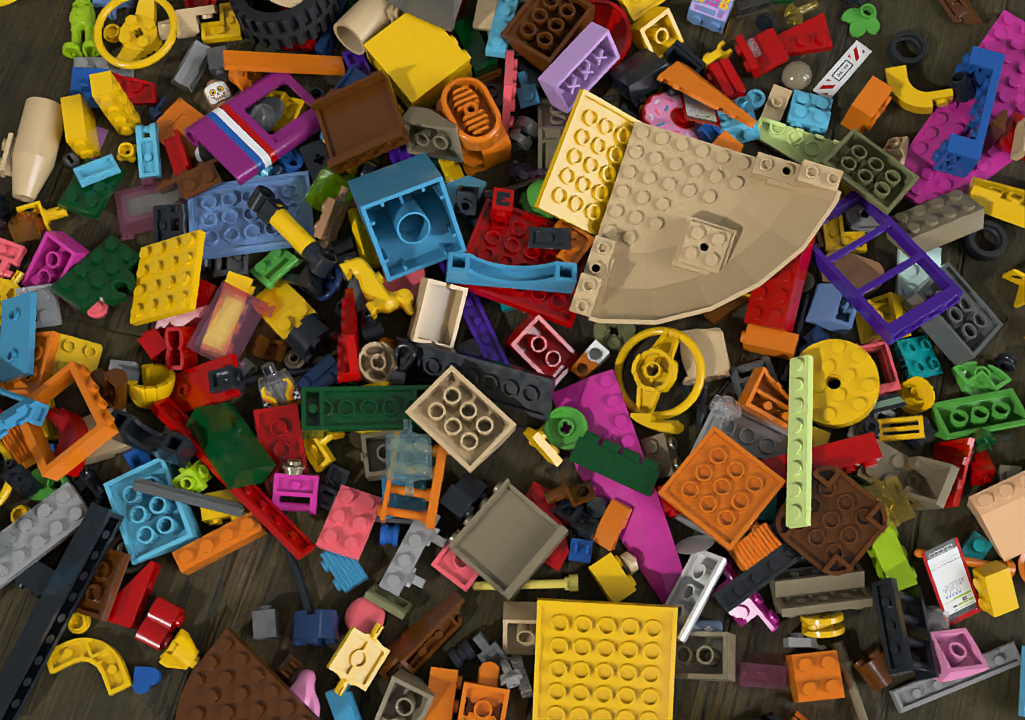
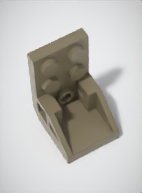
[537,98,571,175]
[852,438,960,510]

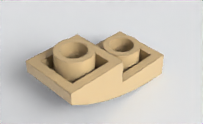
[473,0,498,31]
[883,136,909,165]

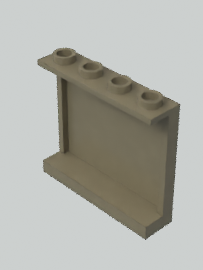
[448,478,568,602]

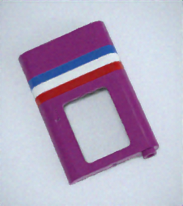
[184,72,321,186]

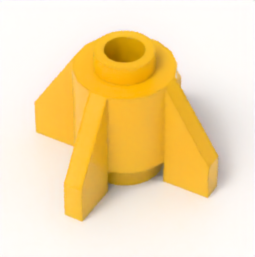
[159,628,201,670]

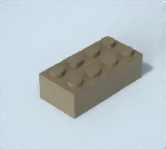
[886,189,984,258]

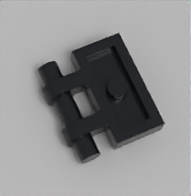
[153,204,189,243]

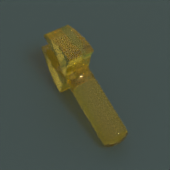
[783,0,819,24]

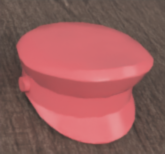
[345,597,385,634]

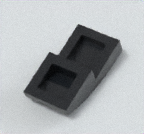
[318,462,353,511]
[553,498,600,542]

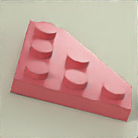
[502,50,518,134]

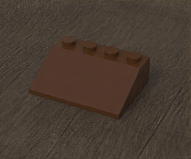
[500,0,595,72]

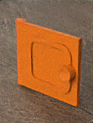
[147,97,204,160]

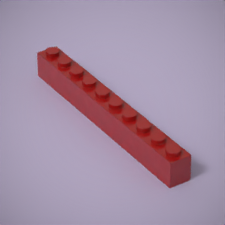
[657,432,882,518]

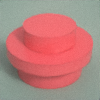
[87,300,108,319]

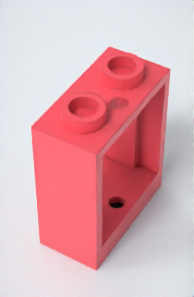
[855,339,901,397]

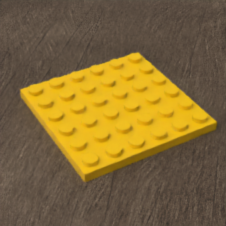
[532,598,678,720]

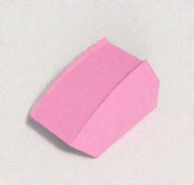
[930,628,989,682]

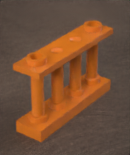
[377,431,447,531]

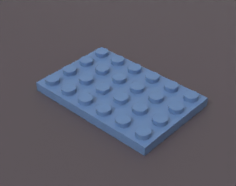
[188,171,316,260]

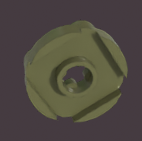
[593,322,636,352]

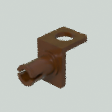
[543,473,596,507]

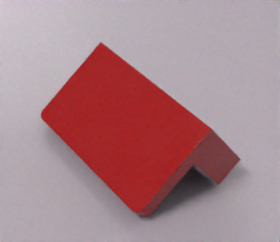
[163,129,195,177]

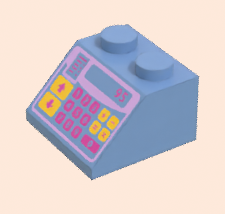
[686,0,734,33]

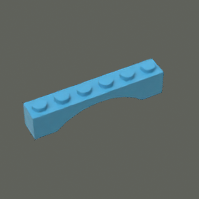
[446,252,577,294]

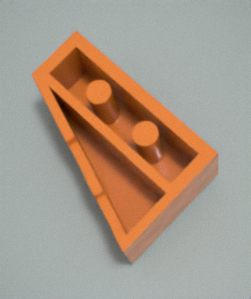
[735,366,789,432]

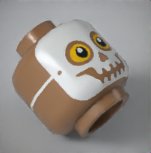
[203,79,233,109]

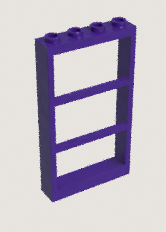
[810,191,963,346]

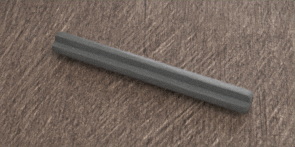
[133,478,245,517]

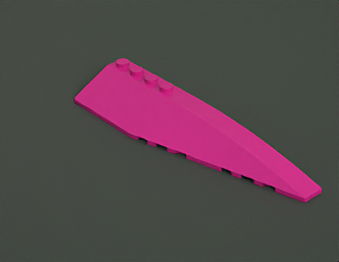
[553,369,699,620]

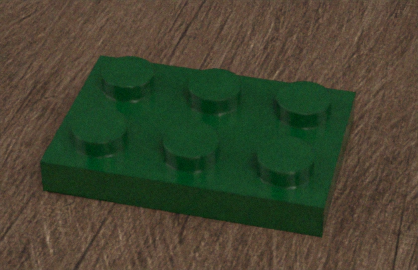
[58,158,125,220]

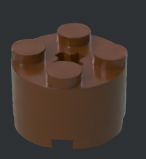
[852,641,902,691]

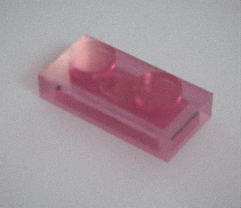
[738,662,786,690]

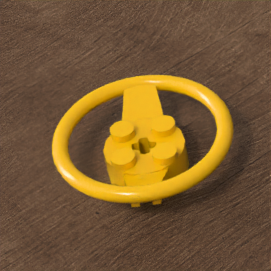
[94,0,178,70]
[614,327,705,420]

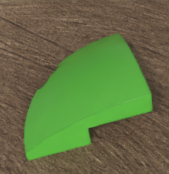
[951,361,1012,397]

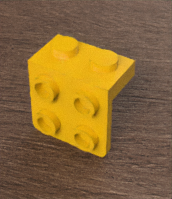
[49,333,103,379]

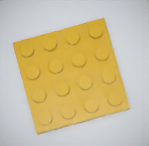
[130,229,206,326]

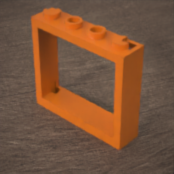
[20,360,119,481]

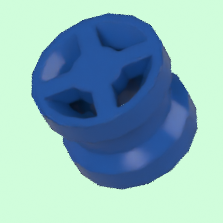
[380,523,401,547]

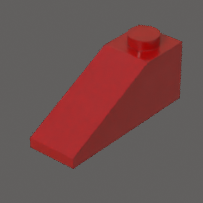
[107,561,161,630]

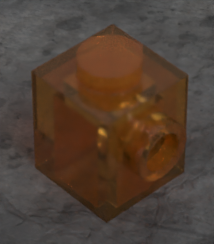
[7,211,44,243]

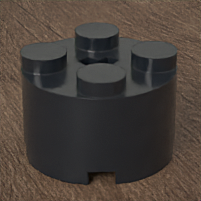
[286,313,338,364]

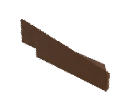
[939,0,983,25]
[378,591,465,683]

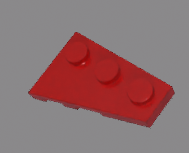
[777,13,833,57]
[93,67,157,106]
[933,437,975,509]

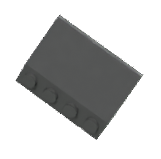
[901,261,1004,366]

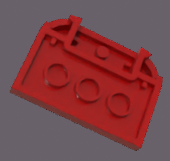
[337,288,361,383]

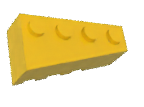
[966,176,1025,228]

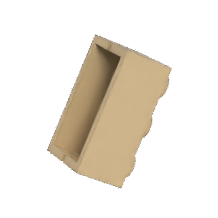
[407,277,468,349]

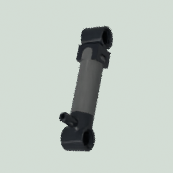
[331,236,386,344]

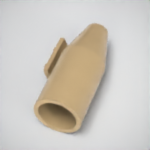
[334,0,406,55]
[0,97,64,203]

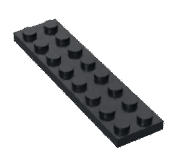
[394,335,556,421]

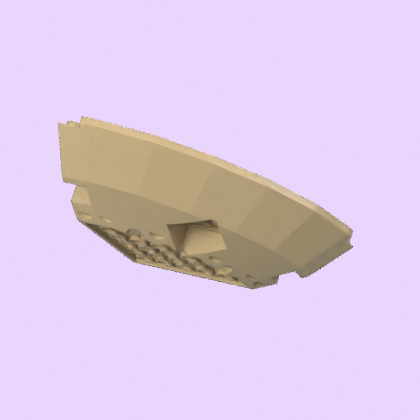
[569,121,844,325]

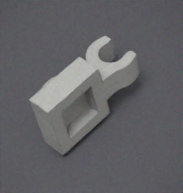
[783,633,826,650]

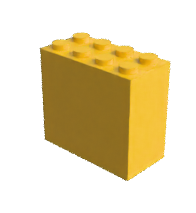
[363,13,472,109]

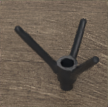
[679,378,730,426]

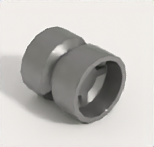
[508,116,538,154]

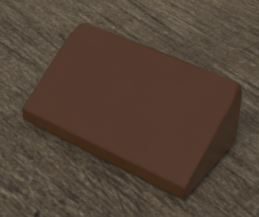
[983,109,1008,150]

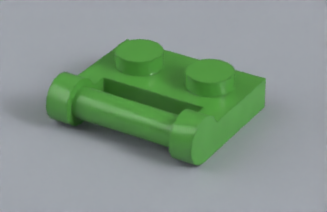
[249,249,301,291]

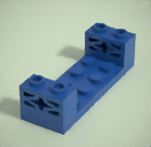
[932,46,1005,178]

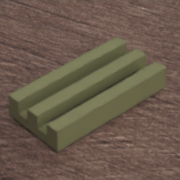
[364,583,413,620]

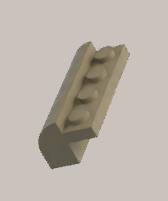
[769,562,873,618]

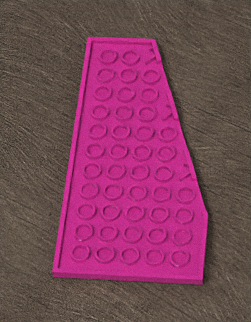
[903,10,1025,206]

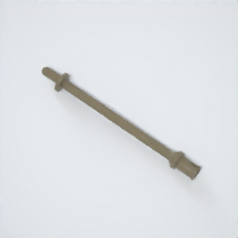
[830,641,868,720]

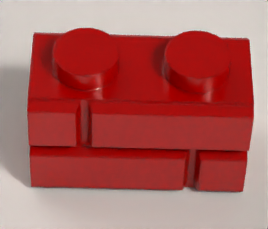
[704,57,746,100]

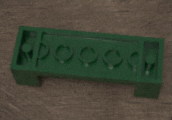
[301,385,431,439]

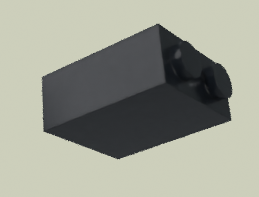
[607,48,670,103]

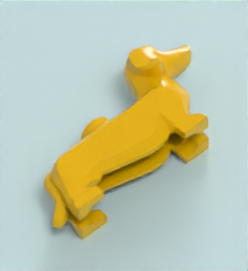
[339,257,415,319]

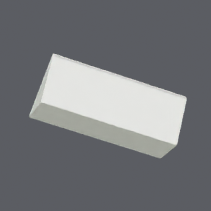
[665,551,727,644]

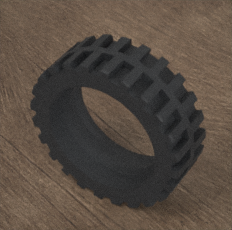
[229,0,341,49]

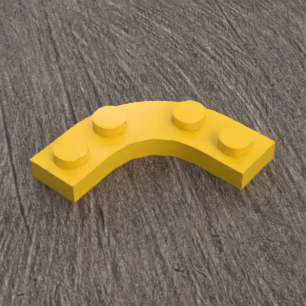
[47,638,133,696]

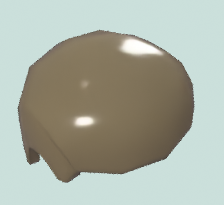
[781,61,812,91]

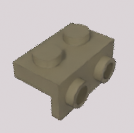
[641,433,682,481]

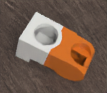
[571,339,610,380]

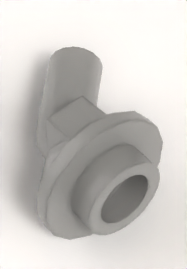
[499,659,523,689]

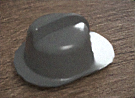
[245,97,285,133]

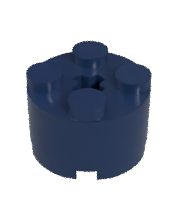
[293,609,339,647]

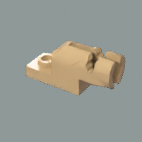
[158,5,218,41]

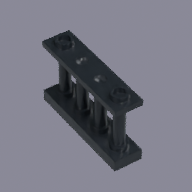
[871,577,939,681]

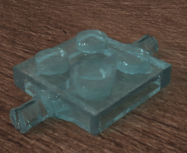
[385,419,432,496]

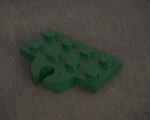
[51,235,140,313]

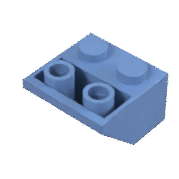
[805,283,858,336]

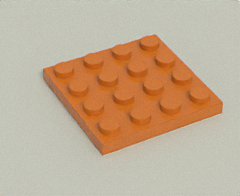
[658,425,786,552]

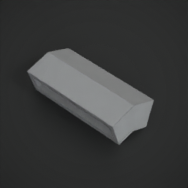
[170,39,211,93]

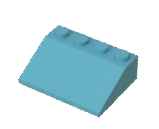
[103,458,203,565]

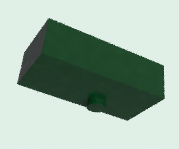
[186,402,276,490]

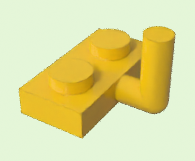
[523,423,563,467]
[304,432,345,473]

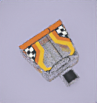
[258,362,301,408]

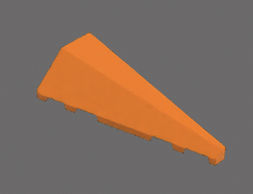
[657,61,757,128]

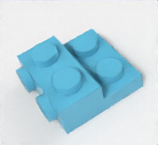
[785,89,833,136]

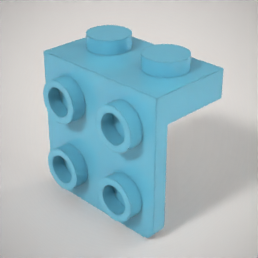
[717,96,761,144]

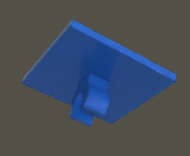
[69,67,109,109]

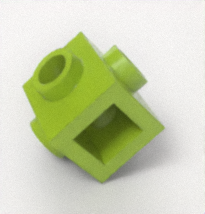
[171,460,212,493]

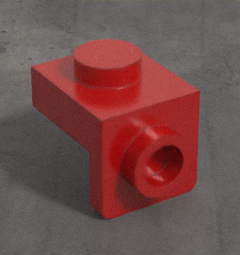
[968,450,996,486]

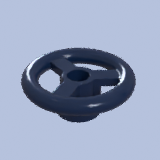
[311,264,342,301]

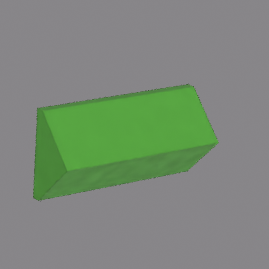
[929,388,1025,440]

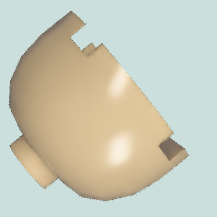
[358,342,398,384]

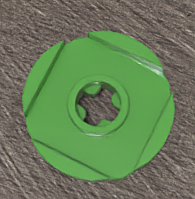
[544,406,588,450]

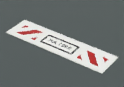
[813,40,872,98]

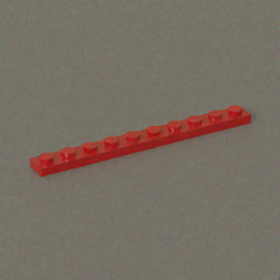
[150,397,316,560]

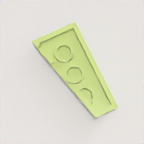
[756,116,840,164]

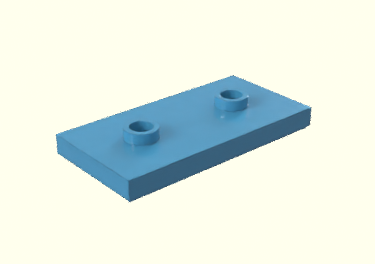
[0,291,37,383]

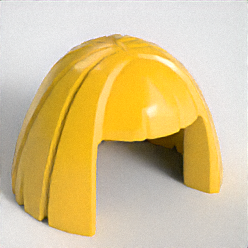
[127,364,175,410]

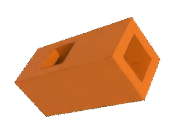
[740,324,799,360]

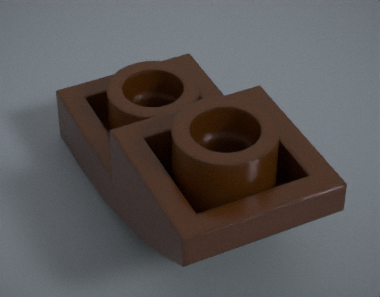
[702,295,747,325]

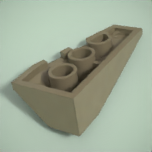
[374,669,435,720]

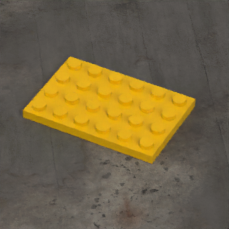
[534,89,641,236]

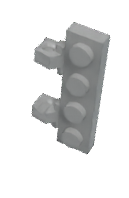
[379,515,447,596]

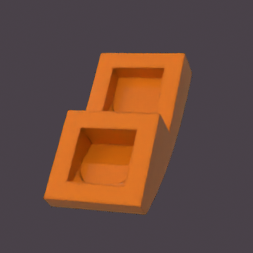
[592,499,632,551]

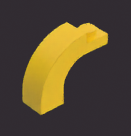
[885,65,953,114]

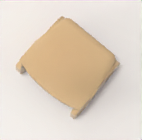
[679,328,730,386]

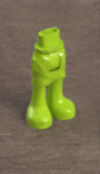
[62,0,100,59]

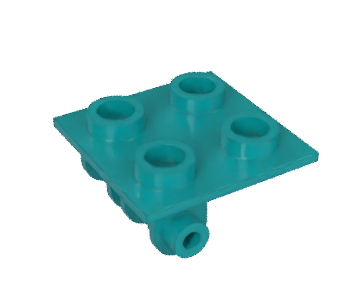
[893,335,943,380]

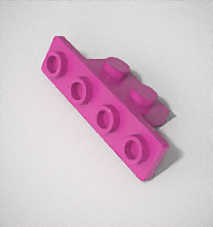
[712,554,780,632]

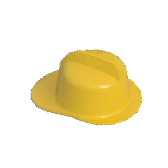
[897,376,935,415]

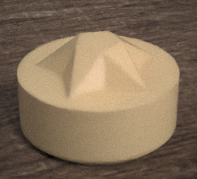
[619,551,639,575]

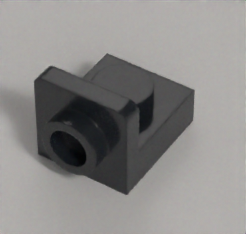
[208,366,245,394]

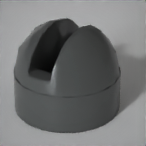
[62,152,81,170]

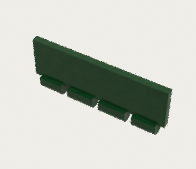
[569,430,660,497]

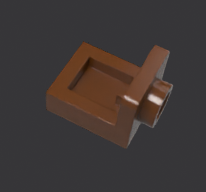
[251,335,288,363]

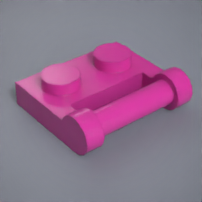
[272,472,320,515]

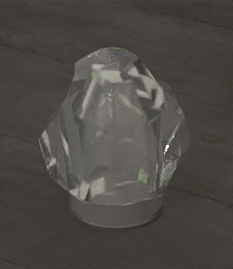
[709,394,742,422]
[925,605,949,632]

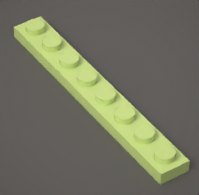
[786,354,813,529]

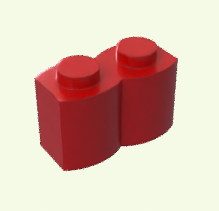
[165,326,198,370]
[135,597,186,651]

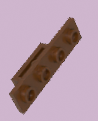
[156,158,224,201]

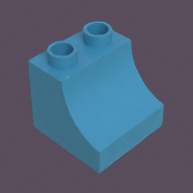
[347,152,467,282]

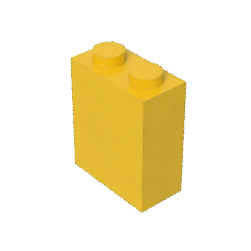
[60,94,100,159]

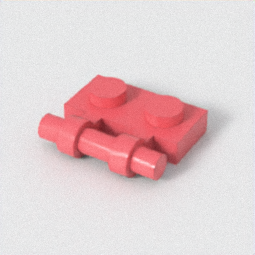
[0,238,28,279]

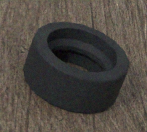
[886,30,927,70]
[963,220,1007,262]

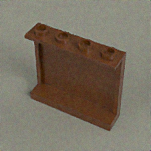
[309,70,410,175]

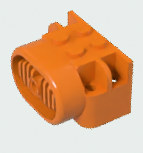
[434,77,511,176]

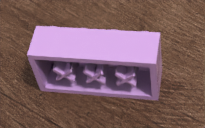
[538,22,620,114]

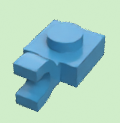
[516,71,541,109]

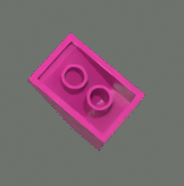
[21,231,90,300]

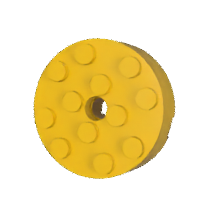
[798,339,880,429]

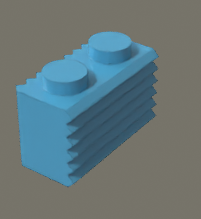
[320,551,369,593]

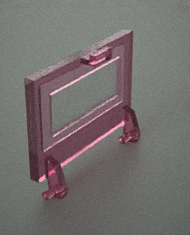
[114,177,189,241]
[186,281,276,369]

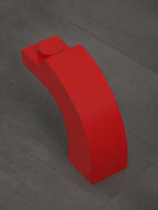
[45,406,89,477]

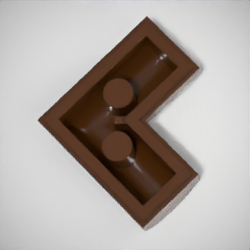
[90,368,128,410]

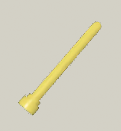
[472,574,578,592]

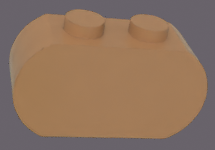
[818,249,884,298]

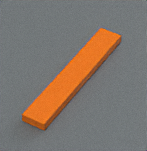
[222,50,345,76]

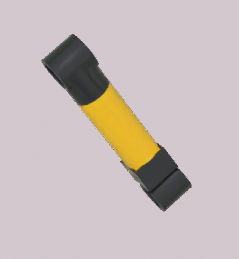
[247,185,338,278]

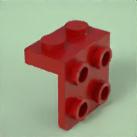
[734,28,789,79]

